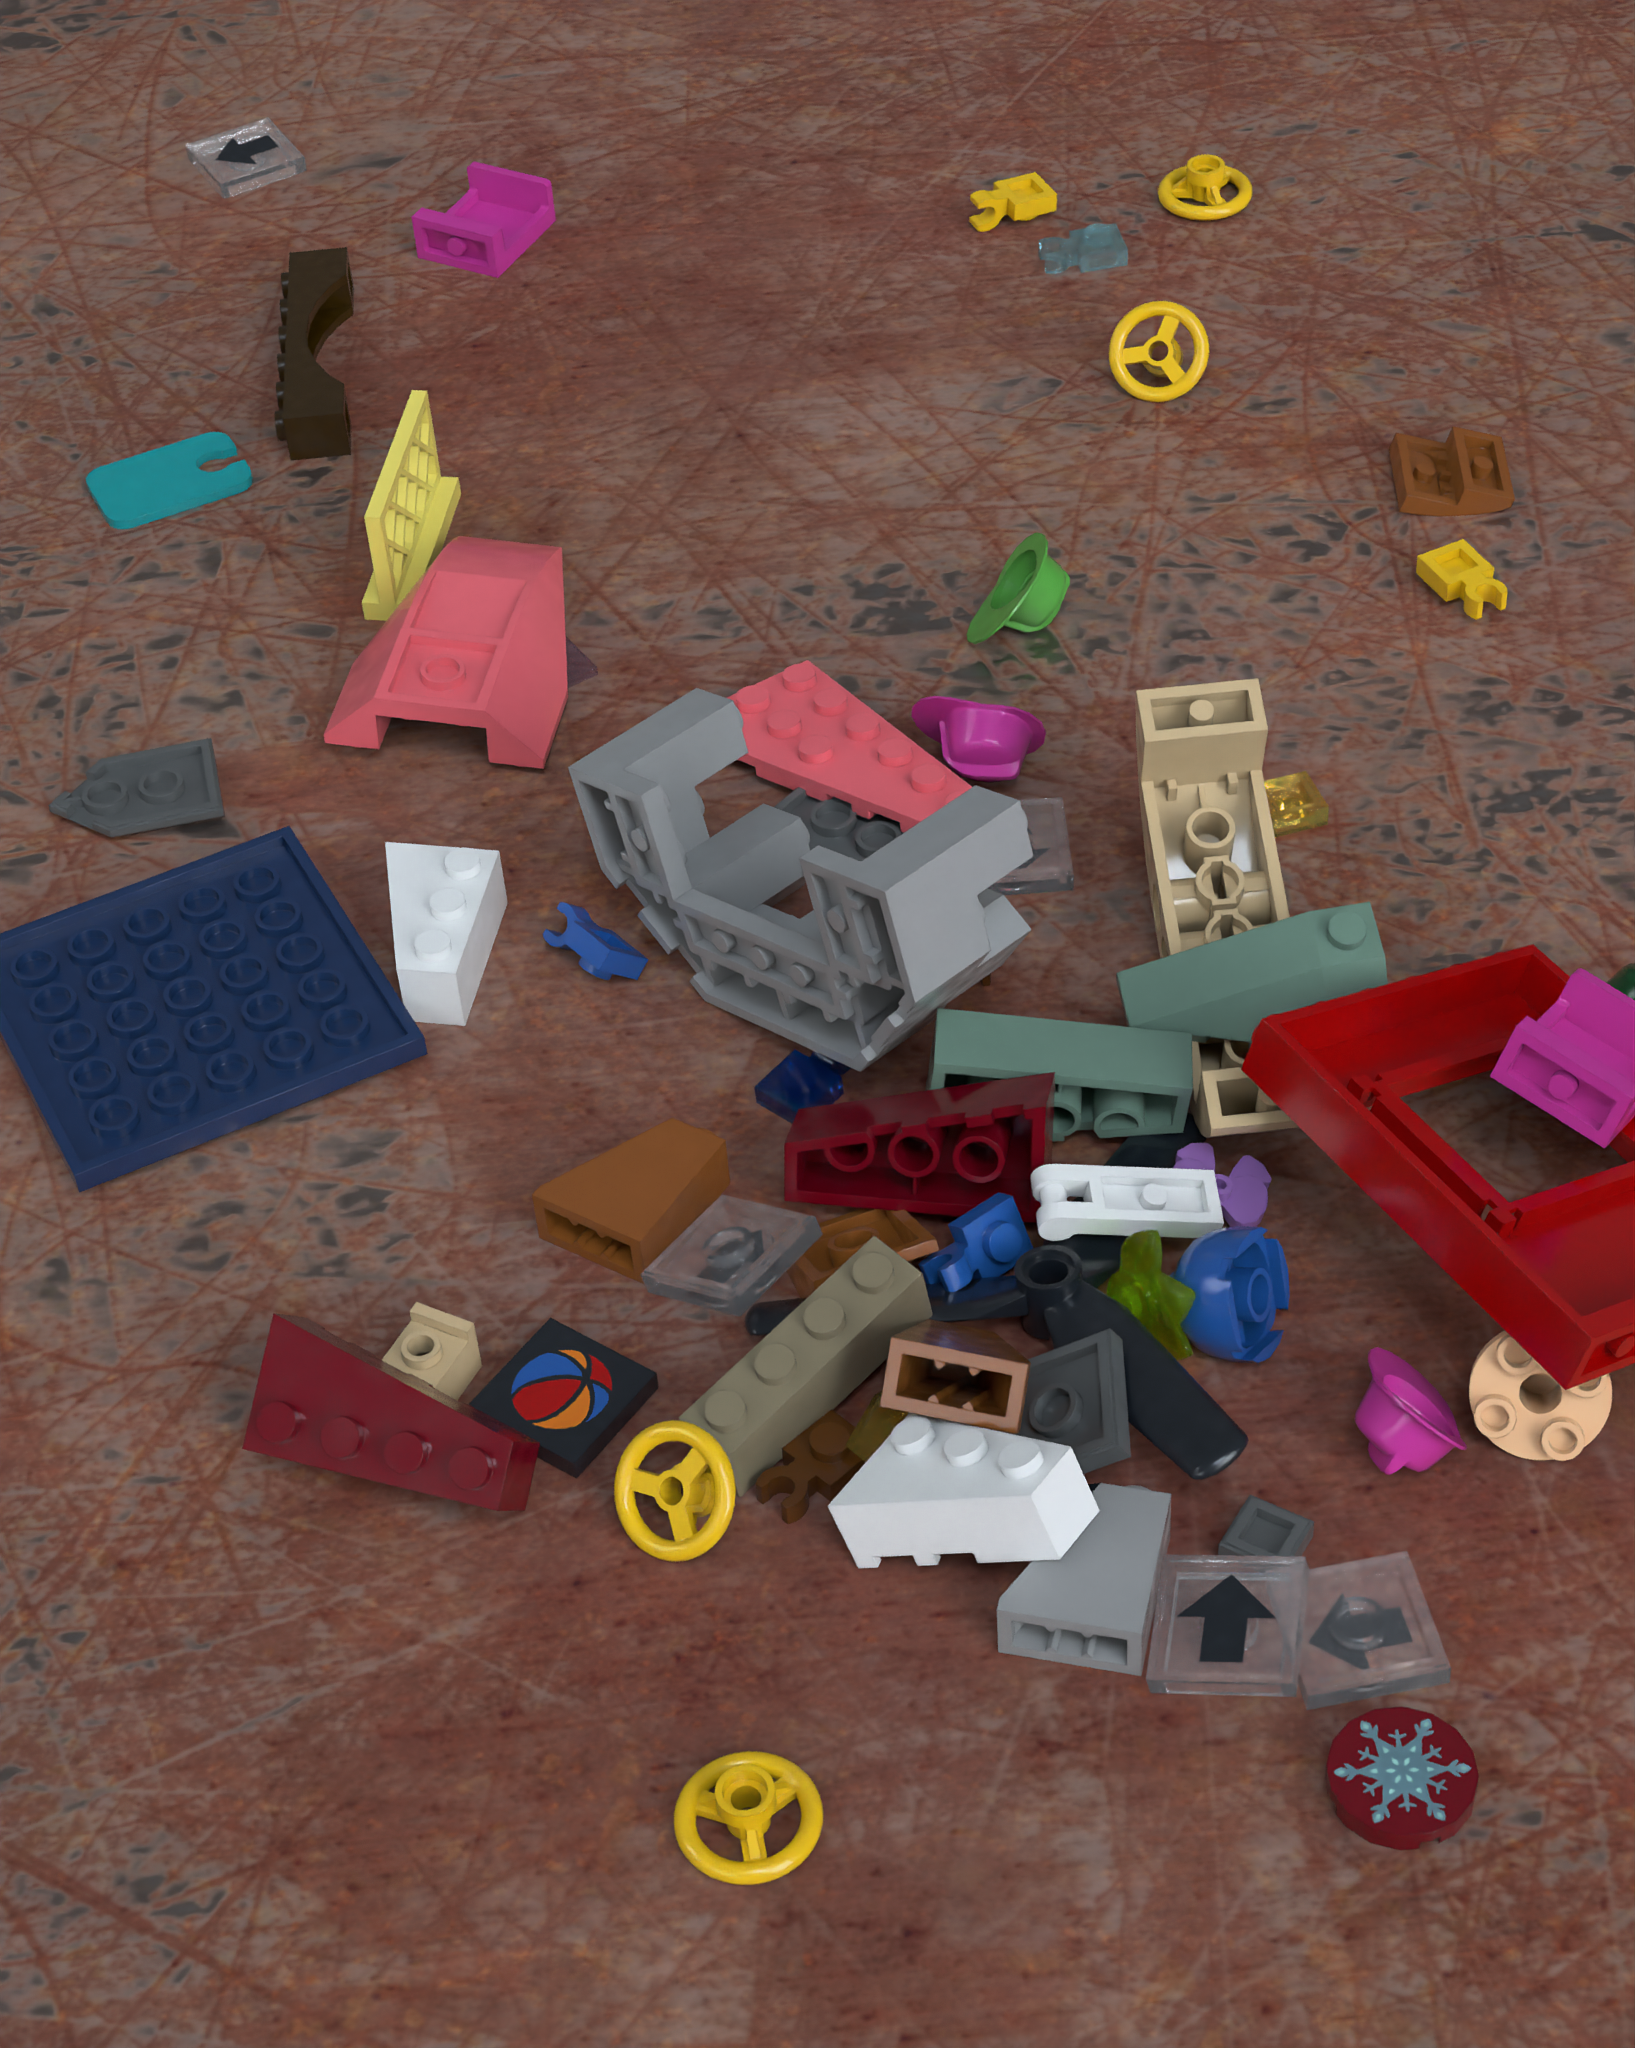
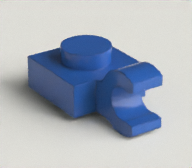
[542,902,649,980]
[918,1192,1033,1293]

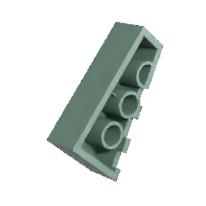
[925,1008,1193,1142]

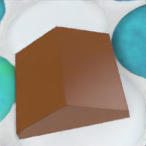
[773,1208,939,1298]

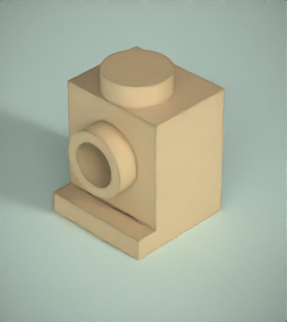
[382,1302,482,1400]

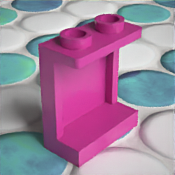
[411,161,556,278]
[1490,968,1635,1149]

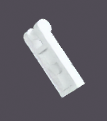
[1030,1164,1224,1241]

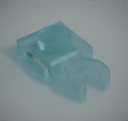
[1038,223,1128,274]

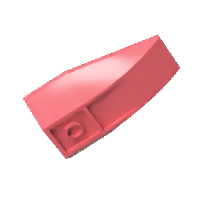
[324,536,568,769]

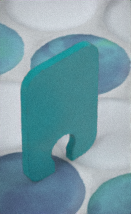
[86,432,253,529]

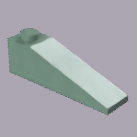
[1116,902,1388,1048]

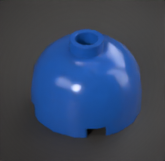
[1166,1226,1290,1363]

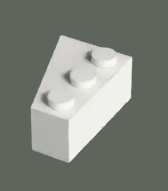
[385,842,508,1026]
[828,1413,1100,1568]

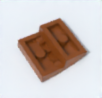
[1389,426,1515,517]

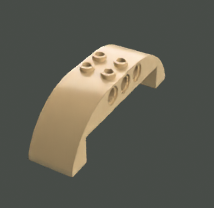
[1135,678,1300,1138]

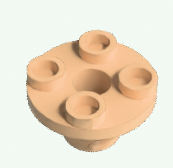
[1469,1330,1612,1461]

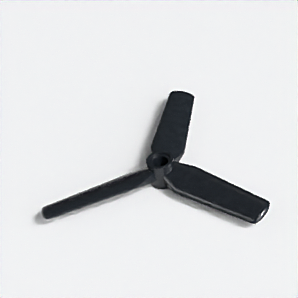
[745,1112,1249,1480]

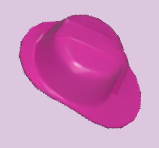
[911,696,1046,782]
[1354,1347,1467,1475]

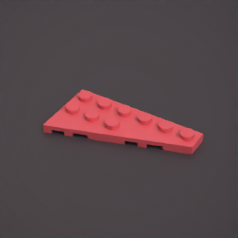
[727,660,972,833]

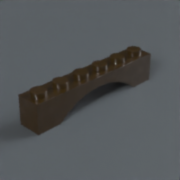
[275,247,354,461]

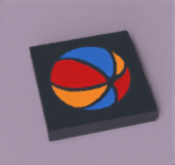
[468,1318,659,1479]

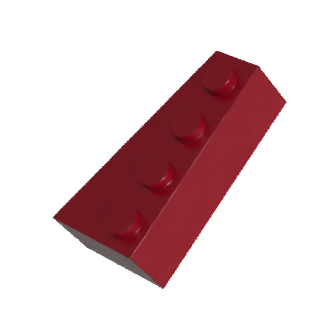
[784,1072,1055,1223]
[242,1313,540,1511]

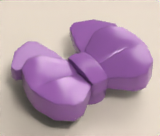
[1173,1143,1272,1227]

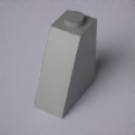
[997,1483,1171,1676]

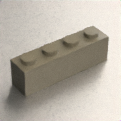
[679,1236,933,1497]

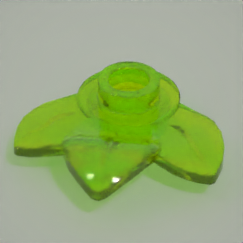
[1107,1229,1196,1361]

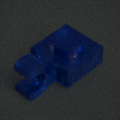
[754,1049,851,1124]

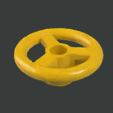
[1158,154,1253,221]
[1109,301,1209,402]
[614,1420,736,1562]
[673,1751,823,1885]

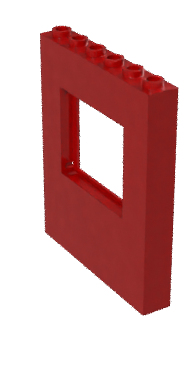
[1241,944,1635,1390]

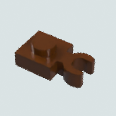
[755,1409,879,1524]

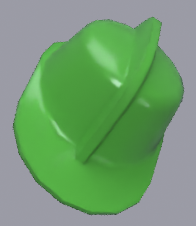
[967,532,1070,644]

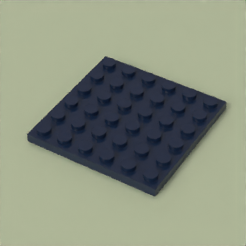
[0,826,428,1193]

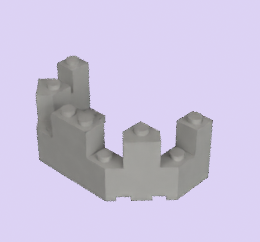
[568,688,1033,1072]

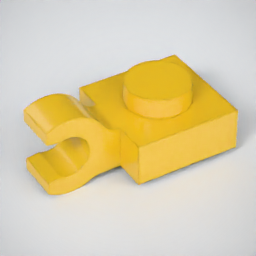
[969,172,1057,232]

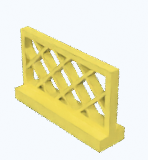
[362,390,461,621]

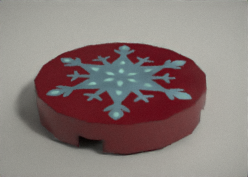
[1325,1706,1479,1850]

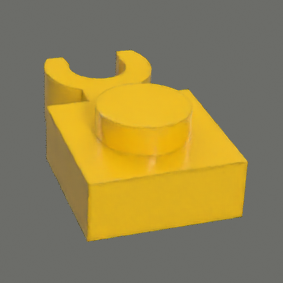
[1416,539,1508,620]

